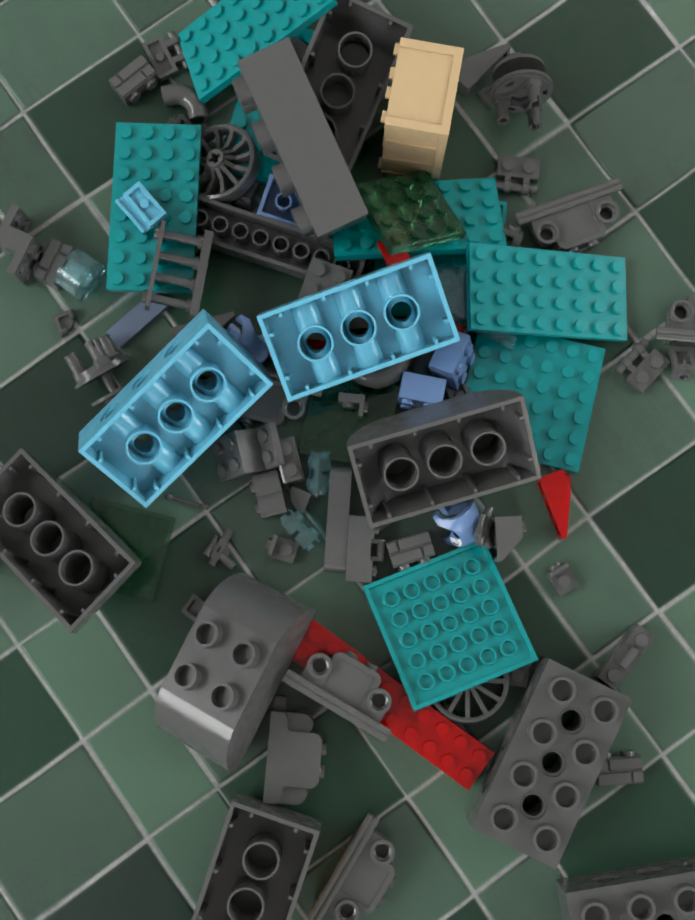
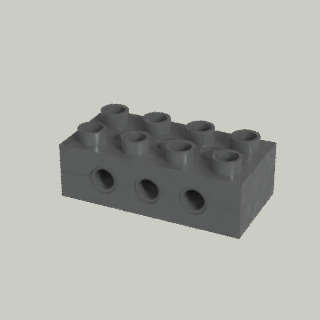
[466,656,632,869]
[556,856,695,920]

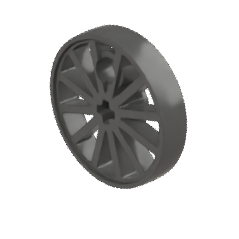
[199,124,260,204]
[432,673,509,724]

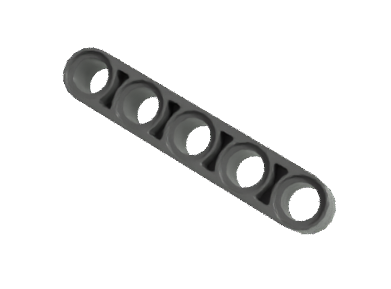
[324,466,352,573]

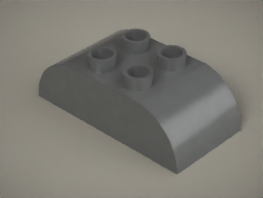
[263,0,413,173]
[346,389,542,529]
[0,448,141,633]
[155,573,316,774]

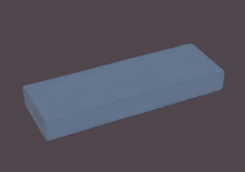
[106,293,169,349]

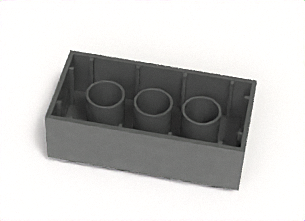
[231,37,369,243]
[191,791,321,920]

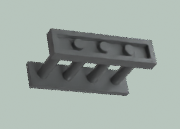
[141,220,214,319]

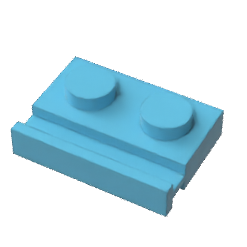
[115,181,168,235]

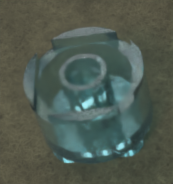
[55,249,106,301]

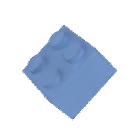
[256,173,300,227]
[428,331,475,390]
[396,371,447,410]

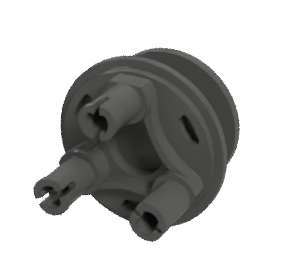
[489,52,553,131]
[64,334,133,407]

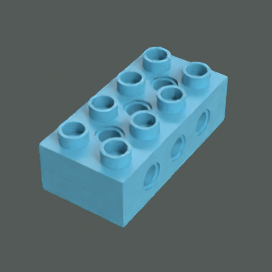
[256,252,461,402]
[78,309,273,508]

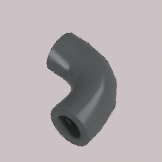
[161,84,210,124]
[353,359,412,389]

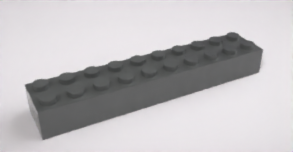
[197,195,368,280]

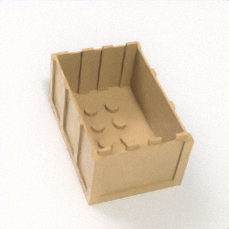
[378,37,464,181]

